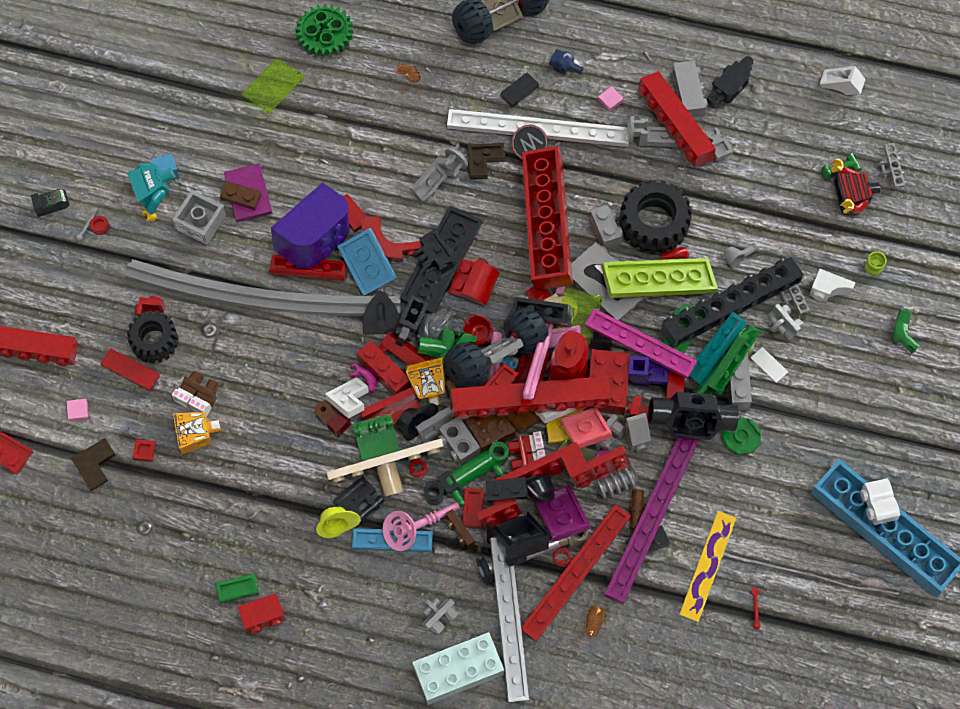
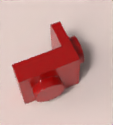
[135,296,165,318]
[626,396,649,421]

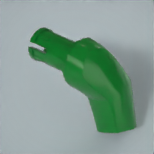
[893,308,921,354]

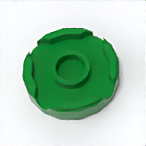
[722,417,761,455]

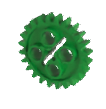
[295,4,354,58]

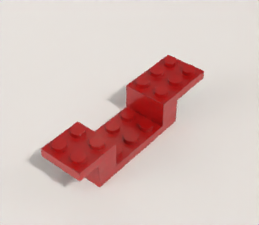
[476,442,630,530]

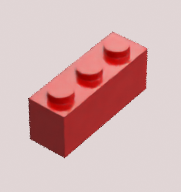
[357,340,411,395]

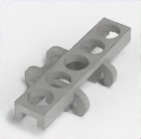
[878,143,905,189]
[778,276,810,316]

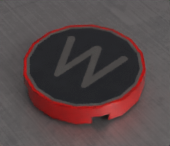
[512,124,548,160]

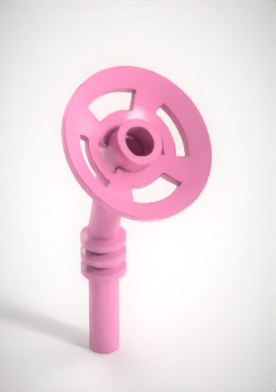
[383,502,460,551]

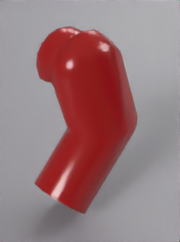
[661,247,689,260]

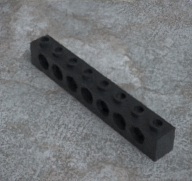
[661,257,804,348]

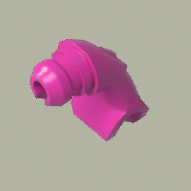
[349,364,378,393]

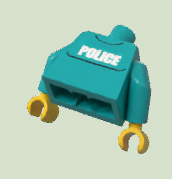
[127,163,175,222]

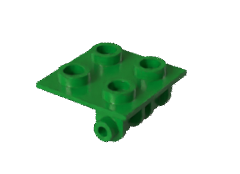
[352,414,400,461]

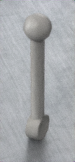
[76,208,99,241]

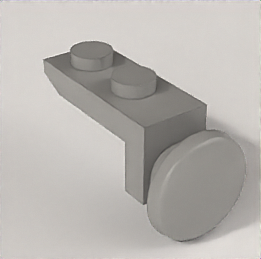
[627,115,677,147]
[410,148,468,202]

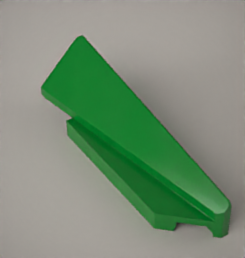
[692,325,761,395]

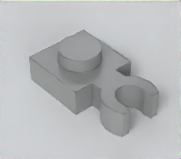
[706,127,734,161]

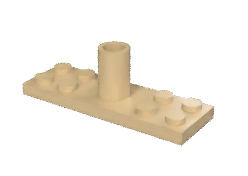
[326,439,443,496]

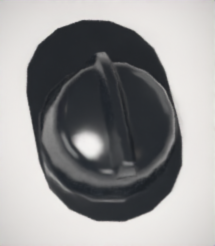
[396,403,438,441]
[526,474,555,503]

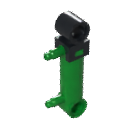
[424,442,509,506]

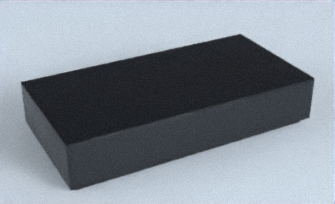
[500,72,539,108]

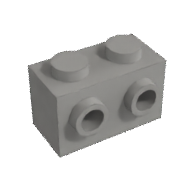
[589,205,623,250]

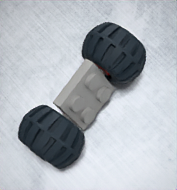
[444,308,549,388]

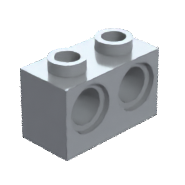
[438,417,480,465]

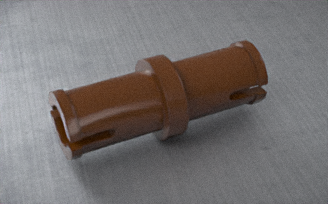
[629,489,645,530]

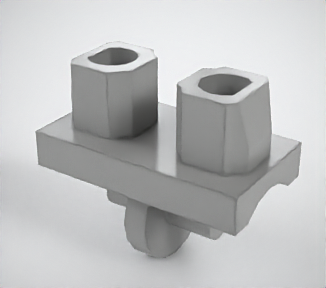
[767,303,803,341]
[594,414,625,452]
[421,598,458,634]

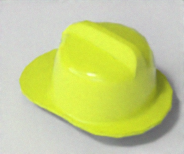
[316,507,361,538]

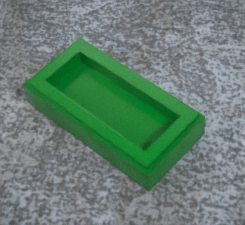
[215,573,259,604]

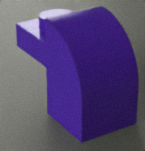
[628,356,669,386]

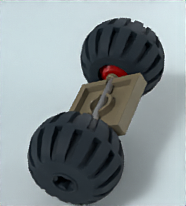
[452,0,549,44]

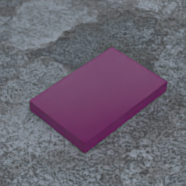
[224,163,273,222]
[533,485,591,542]

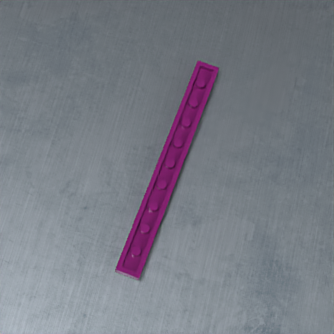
[605,437,700,605]

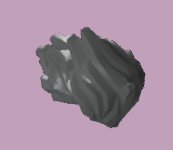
[417,308,457,339]

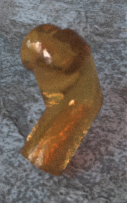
[397,63,420,82]

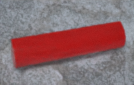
[269,255,347,281]

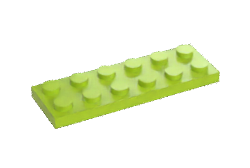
[601,258,718,298]

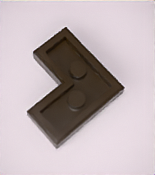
[467,143,505,180]
[71,438,115,491]

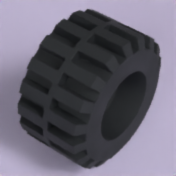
[127,311,179,364]

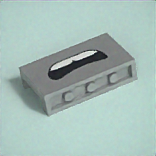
[571,242,649,322]

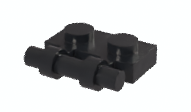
[333,476,385,523]

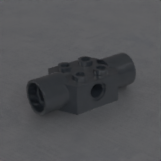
[648,392,739,440]

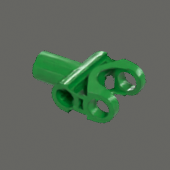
[417,329,477,369]

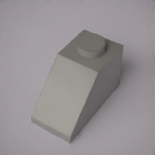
[624,413,651,453]

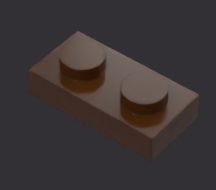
[220,181,262,210]
[445,509,475,550]

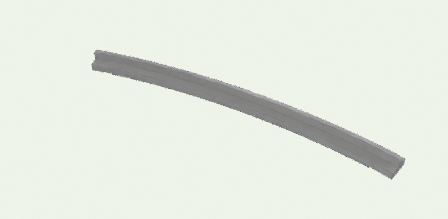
[125,259,401,316]

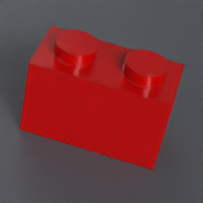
[237,593,285,634]

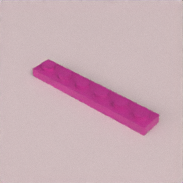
[585,308,697,379]

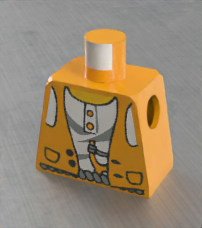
[406,357,446,405]
[173,412,221,454]

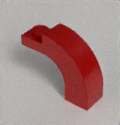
[361,216,421,262]

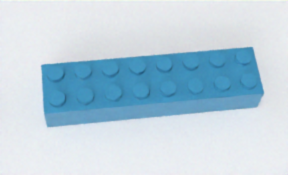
[810,459,960,598]

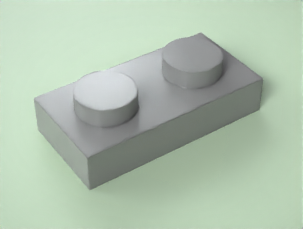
[416,407,455,443]

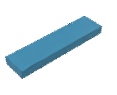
[352,528,433,552]

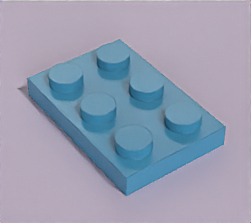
[338,228,397,296]

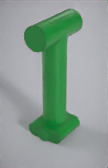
[821,153,861,180]

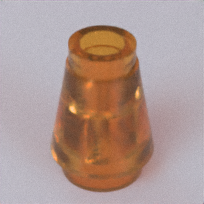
[585,605,607,637]

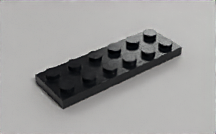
[400,206,483,314]

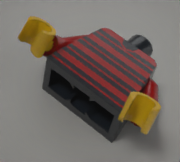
[831,159,880,214]

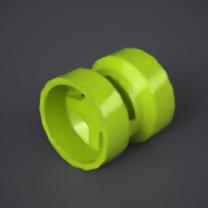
[864,251,887,276]

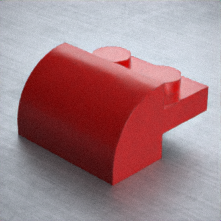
[448,259,500,306]

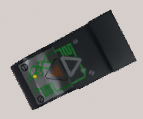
[30,189,70,217]

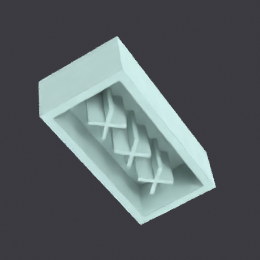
[412,632,504,705]

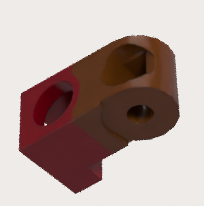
[315,401,352,438]

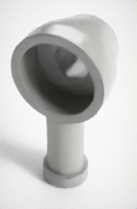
[724,243,759,268]

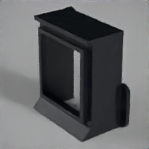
[487,512,549,566]

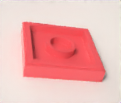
[560,407,612,449]

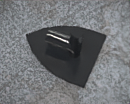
[363,290,400,335]

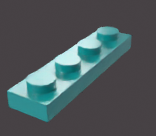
[689,312,748,384]

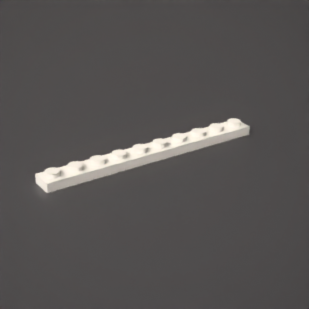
[447,109,629,147]

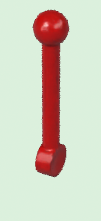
[751,588,761,629]

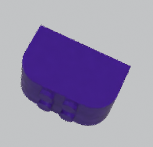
[271,182,350,268]

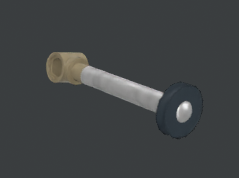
[476,530,588,585]

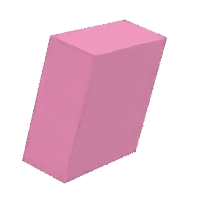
[598,86,624,112]
[67,399,89,422]

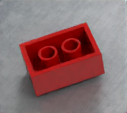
[586,349,630,415]

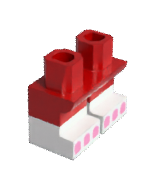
[507,431,546,471]

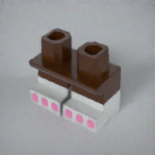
[172,371,219,416]

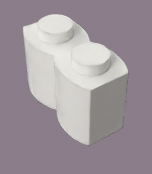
[860,478,900,525]

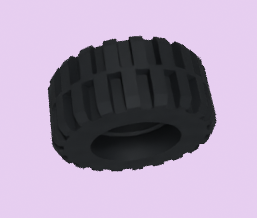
[619,180,692,254]

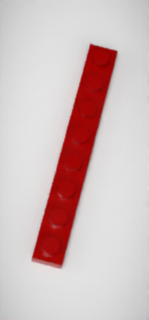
[521,504,631,642]

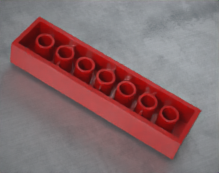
[522,146,573,291]

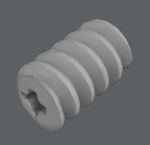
[595,464,639,499]

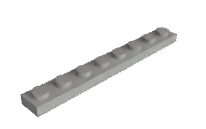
[490,536,529,702]

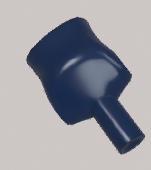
[549,49,584,74]

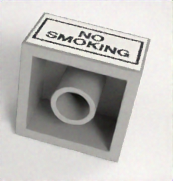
[172,190,226,245]

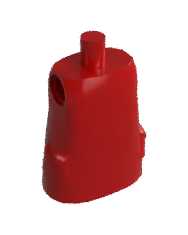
[547,331,589,381]

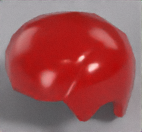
[463,315,493,346]

